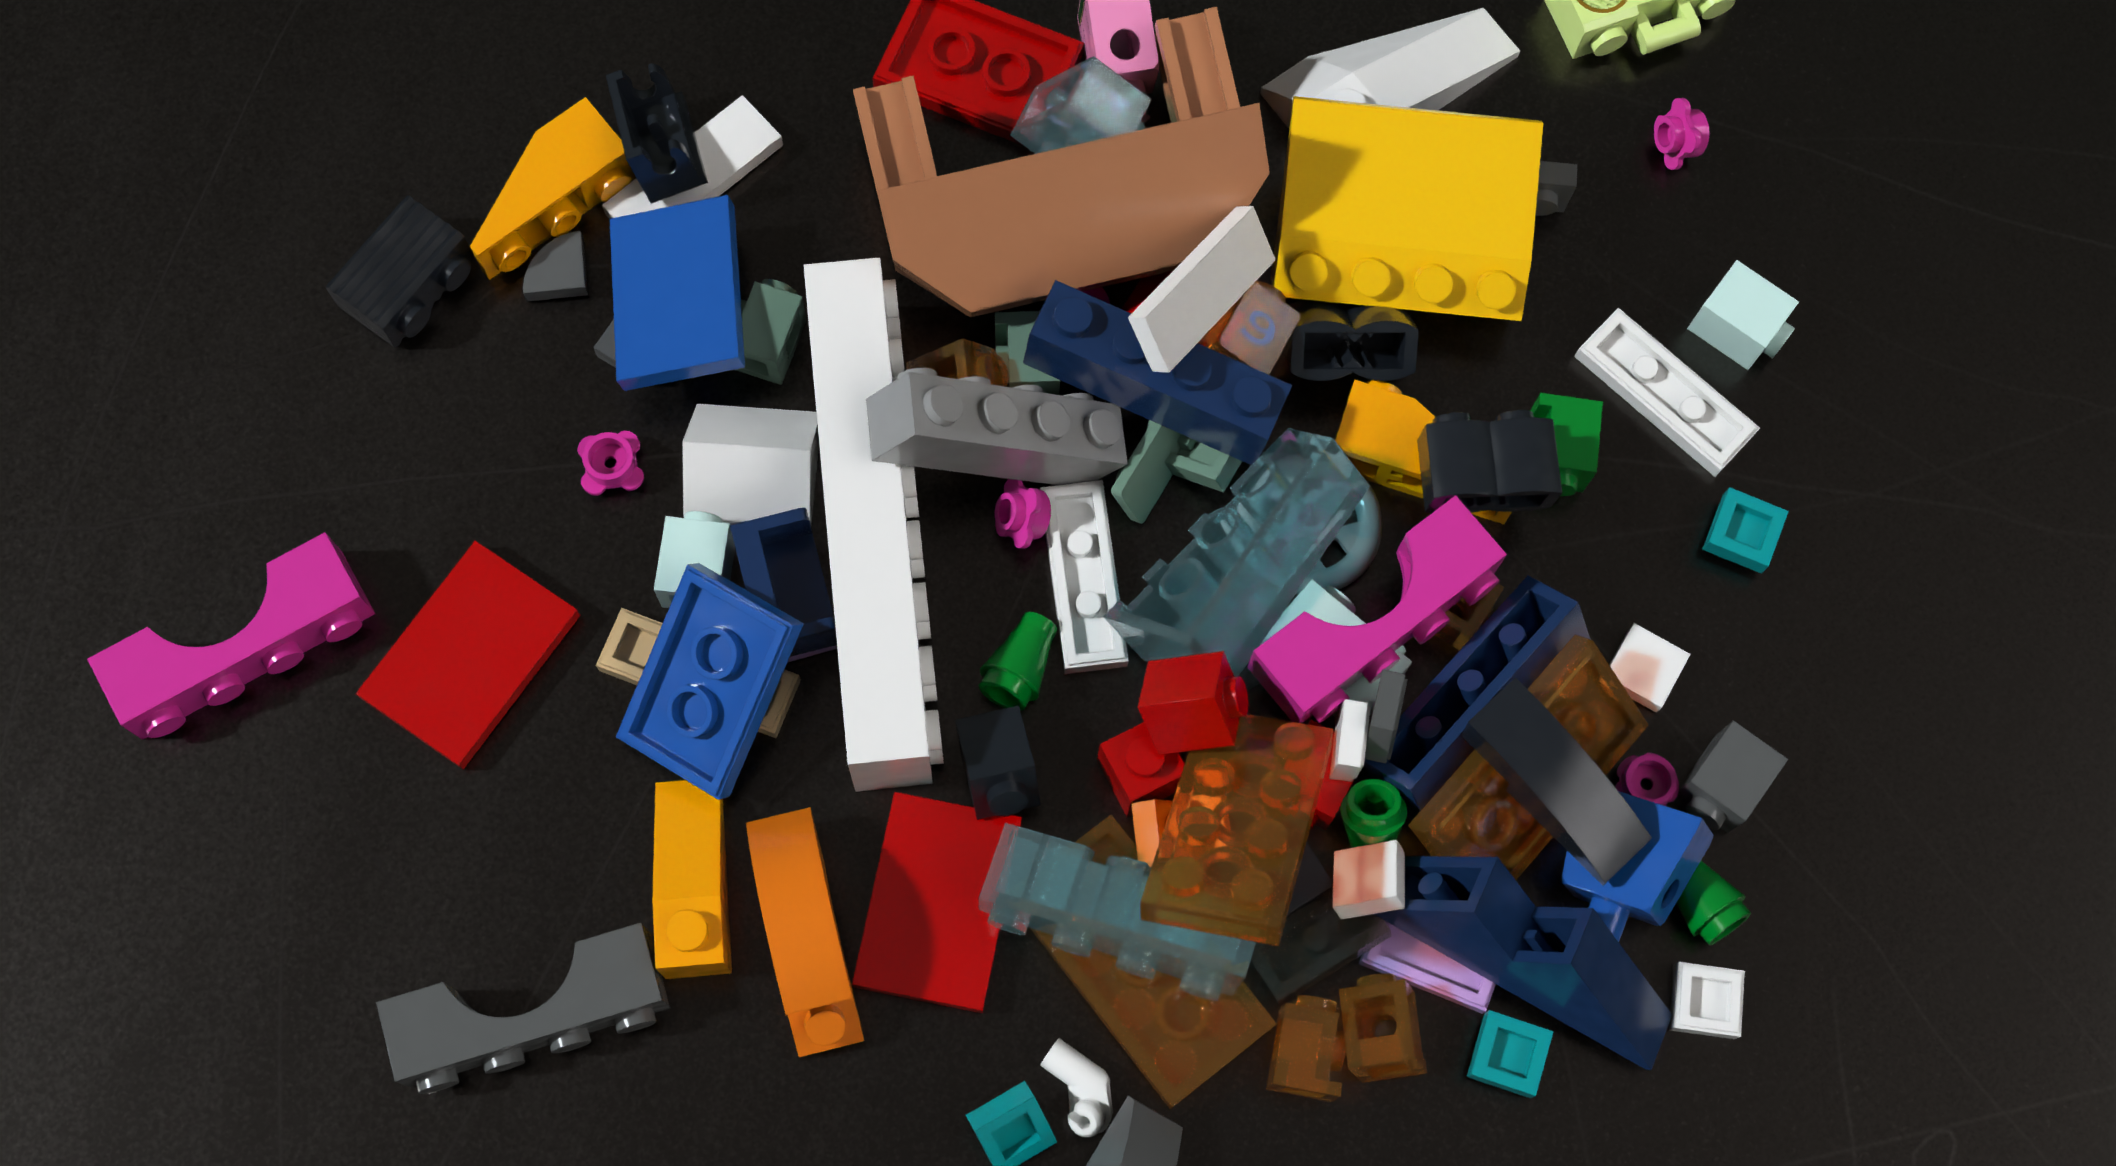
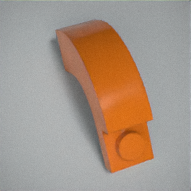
[746,807,864,1057]

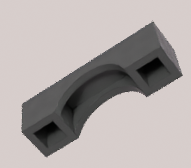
[376,923,670,1094]

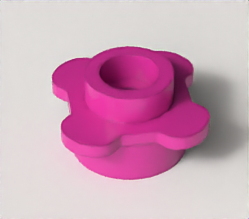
[1654,98,1709,170]
[577,431,644,496]
[995,479,1051,549]

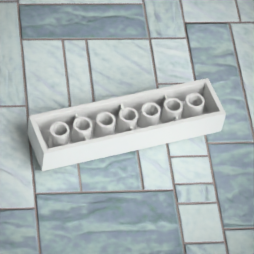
[804,257,944,792]

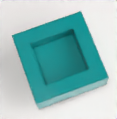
[1702,487,1789,574]
[1466,1010,1554,1098]
[966,1081,1057,1166]

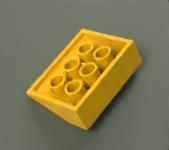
[1271,96,1543,321]

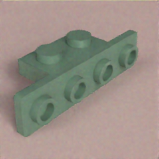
[1111,293,1277,524]

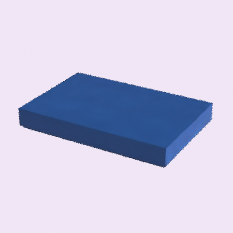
[610,195,745,391]
[616,563,804,800]

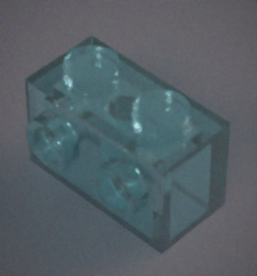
[1010,56,1151,154]

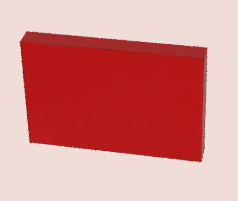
[873,0,1084,152]
[355,541,581,770]
[852,792,1022,1013]

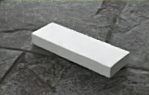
[602,95,783,219]
[1128,206,1275,372]
[1574,308,1760,477]
[1040,480,1129,674]

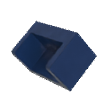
[730,507,837,657]

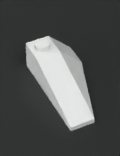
[1260,8,1520,128]

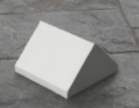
[683,404,819,525]

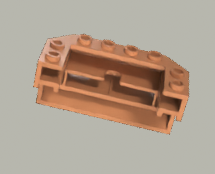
[853,7,1270,317]

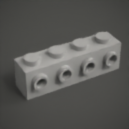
[866,368,1127,485]

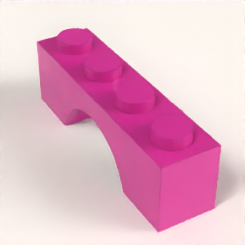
[1247,495,1507,727]
[87,532,375,740]

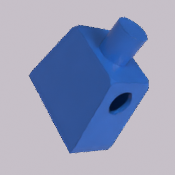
[1562,791,1714,942]

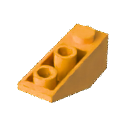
[470,97,636,280]

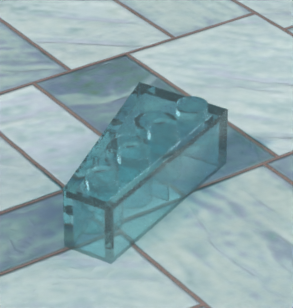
[1103,428,1370,677]
[979,823,1270,1001]

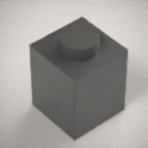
[1677,721,1788,833]

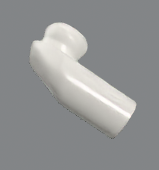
[1040,1038,1113,1138]

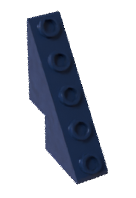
[1374,856,1672,1070]

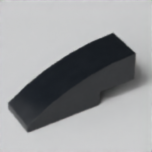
[1462,677,1652,886]

